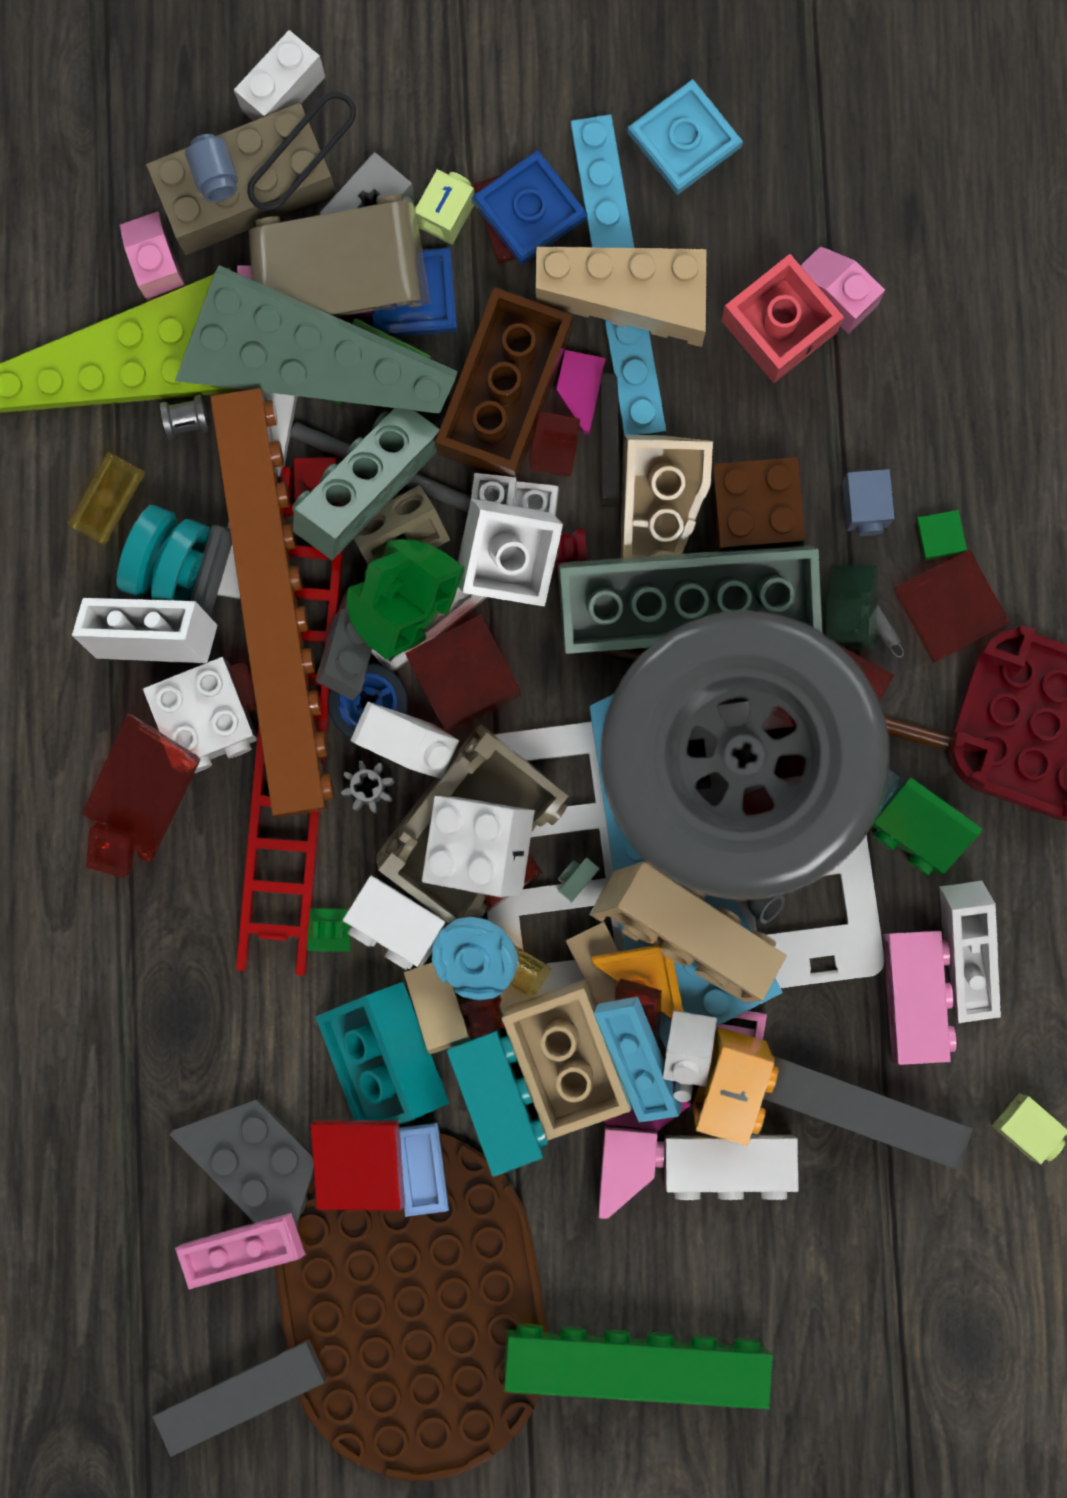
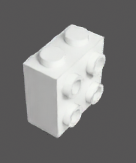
[143,657,258,774]

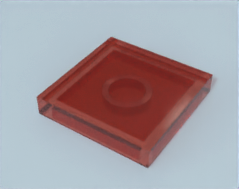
[894,550,1010,663]

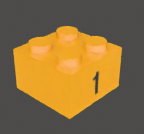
[692,1026,778,1146]

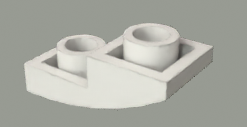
[471,473,559,516]

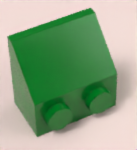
[871,777,983,876]

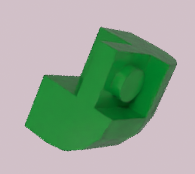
[347,539,464,659]

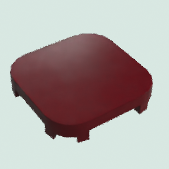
[948,626,1067,821]

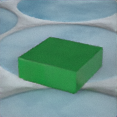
[915,510,967,561]

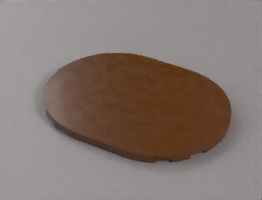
[275,1132,548,1481]

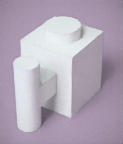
[663,1011,717,1102]

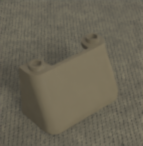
[248,194,431,317]
[376,725,568,923]

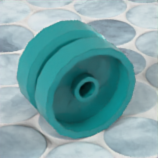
[116,505,210,601]

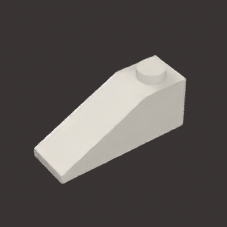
[940,881,1001,1023]

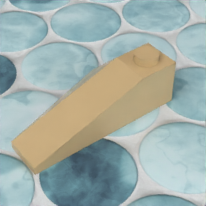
[621,434,713,558]

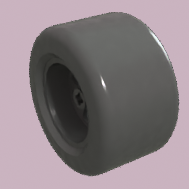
[600,611,890,900]

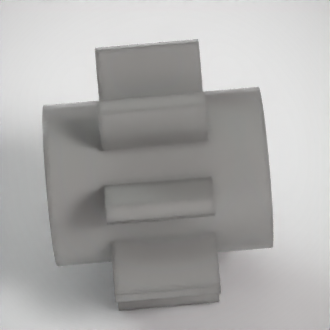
[341,761,395,814]

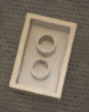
[502,979,631,1140]

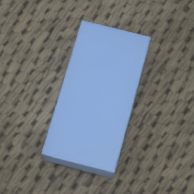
[400,1122,449,1217]

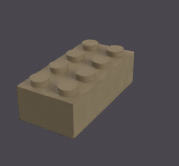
[146,102,336,256]

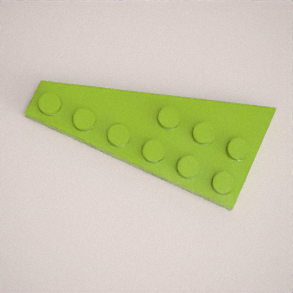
[0,268,237,413]

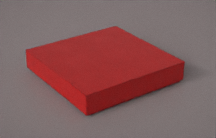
[311,1121,405,1211]

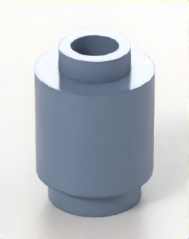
[185,134,238,203]

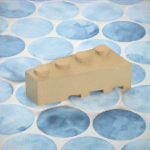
[536,247,707,347]
[589,861,787,1003]

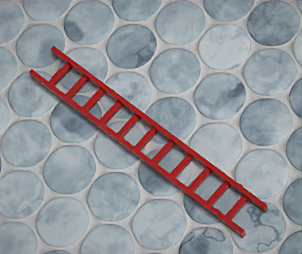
[236,467,345,976]

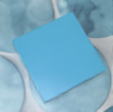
[628,79,743,195]

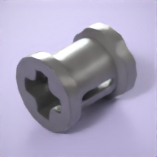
[160,395,210,440]

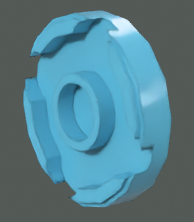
[432,917,518,1000]

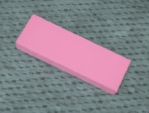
[175,1213,305,1289]

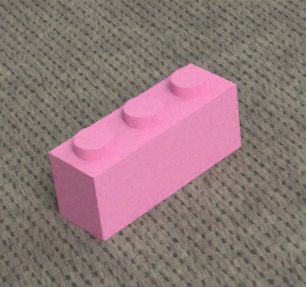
[883,931,956,1065]

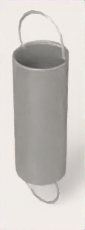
[862,597,904,657]

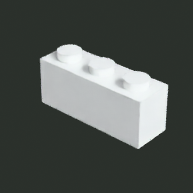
[72,598,217,663]
[664,1135,798,1200]

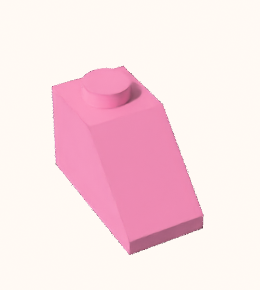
[120,211,185,302]
[800,246,885,334]
[598,1126,665,1219]

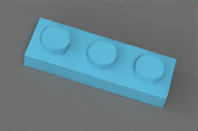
[593,996,683,1123]

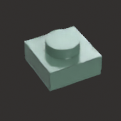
[558,857,600,903]

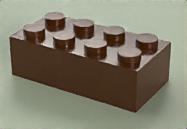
[435,287,573,479]

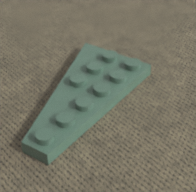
[175,265,458,414]

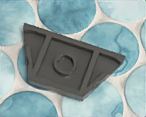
[170,1100,314,1227]

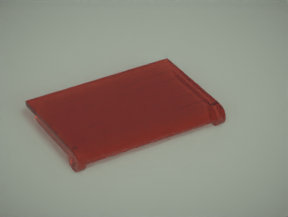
[82,713,200,862]

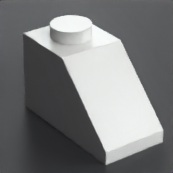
[351,702,459,779]

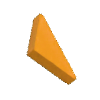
[590,944,683,1019]

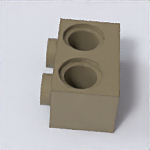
[354,485,450,566]

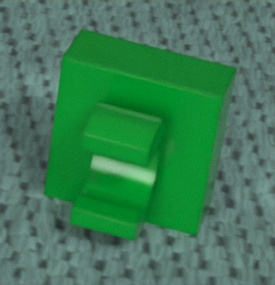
[307,908,352,952]

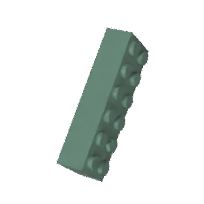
[557,545,822,654]

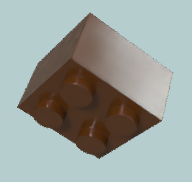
[711,457,806,551]

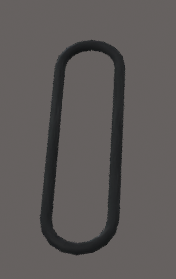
[247,92,356,211]

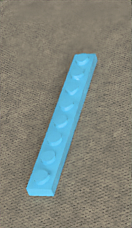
[571,114,666,435]

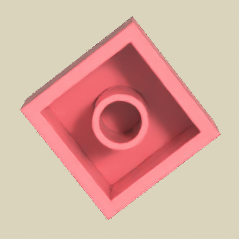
[721,254,844,383]

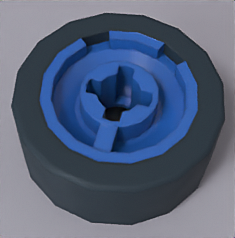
[328,663,410,740]

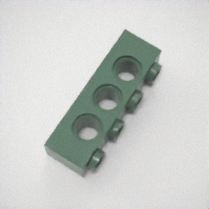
[292,408,440,561]

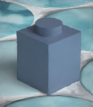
[842,469,895,536]

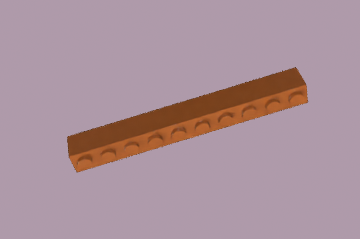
[210,388,334,818]

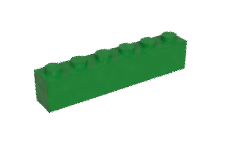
[502,1324,773,1409]

